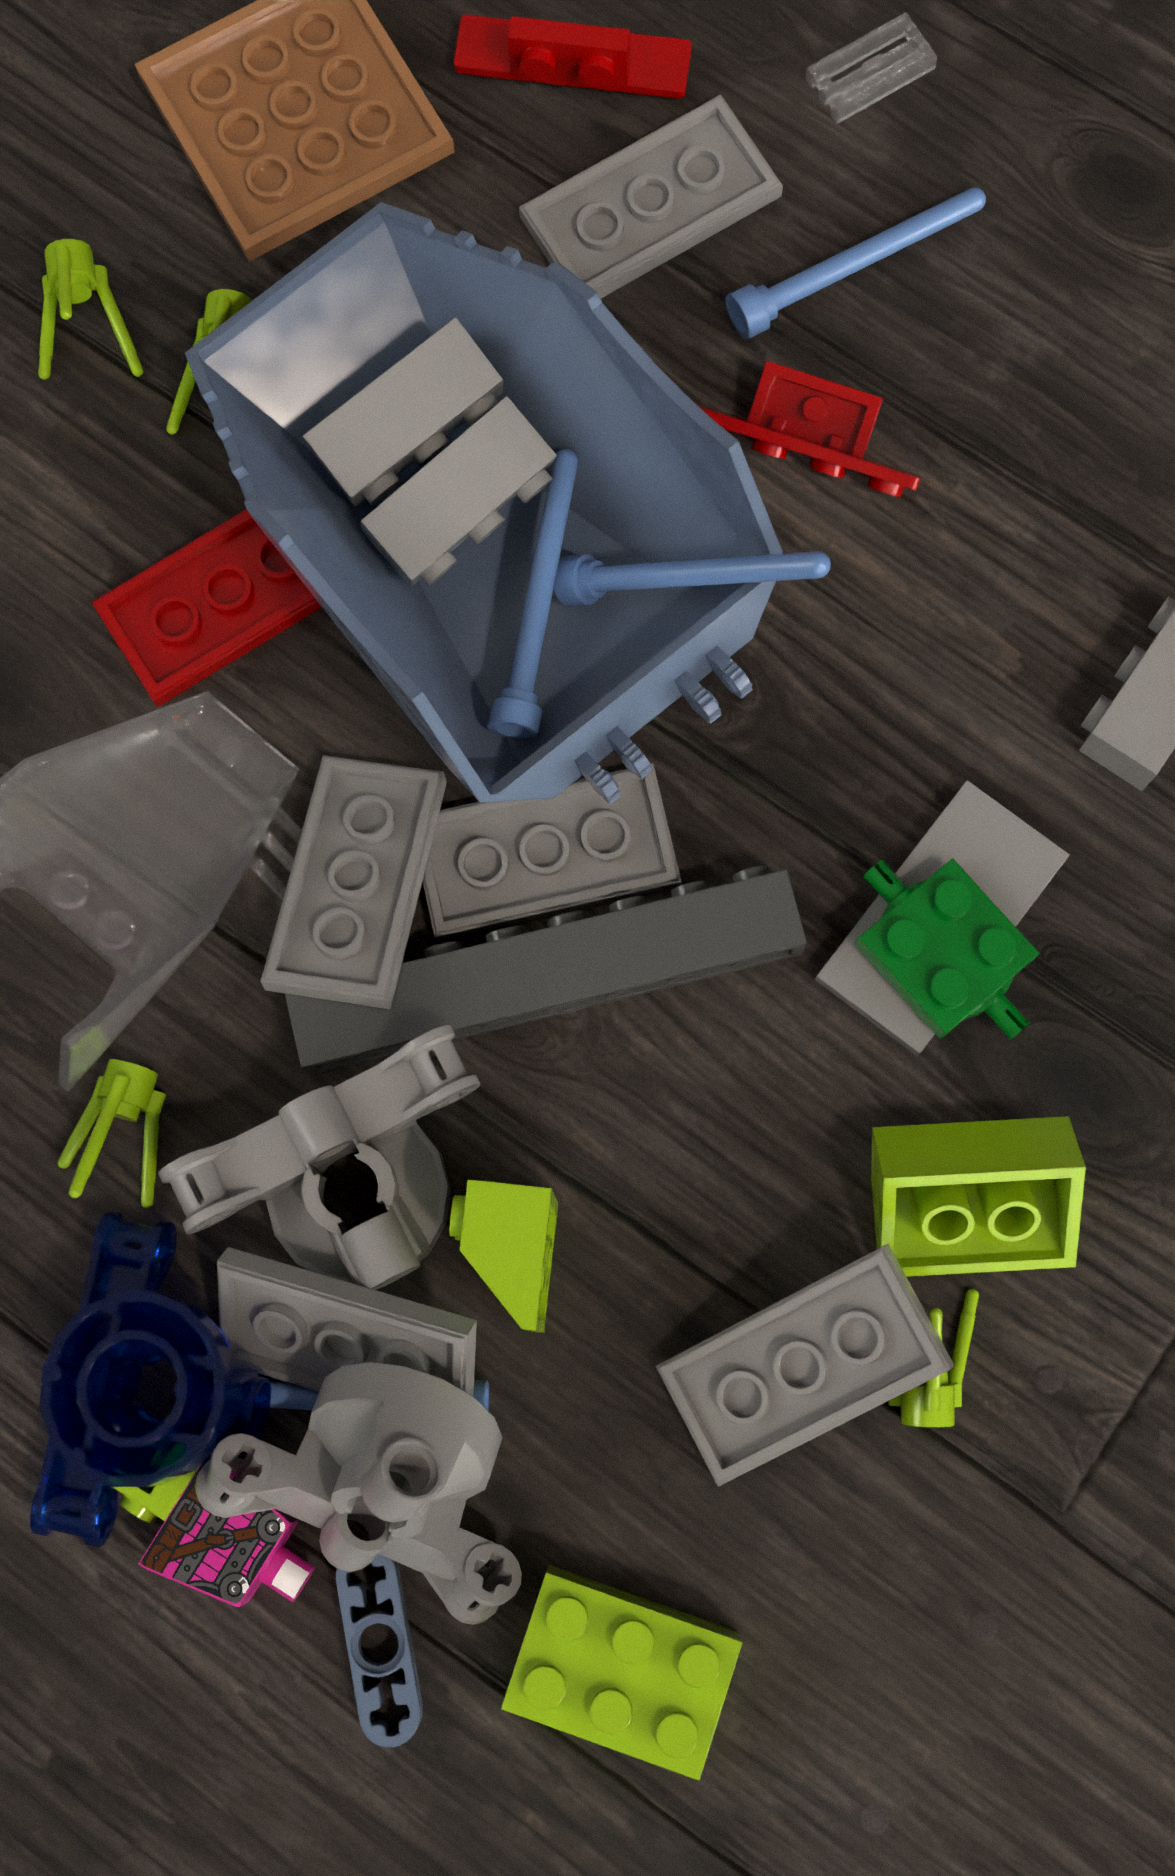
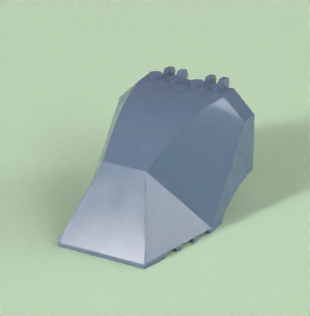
[185,202,783,804]

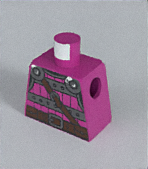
[138,1449,315,1607]

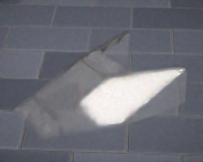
[0,691,299,1092]

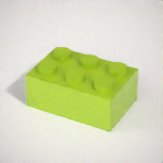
[501,1565,743,1781]

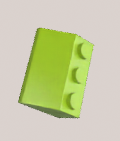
[871,1116,1086,1277]
[449,1180,558,1333]

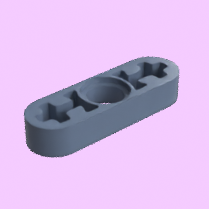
[336,1554,423,1747]

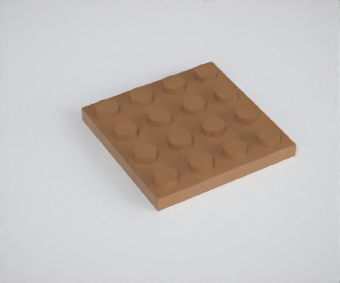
[134,0,455,262]

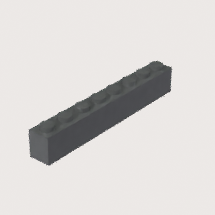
[285,866,807,1076]

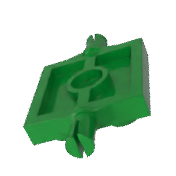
[854,858,1040,1041]

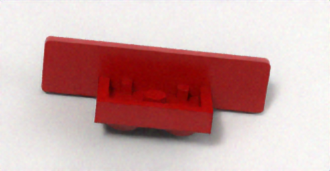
[454,15,692,99]
[694,360,921,497]

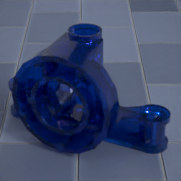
[30,1211,272,1548]

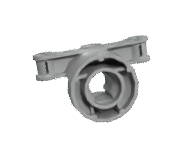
[158,1025,481,1290]
[195,1362,522,1625]

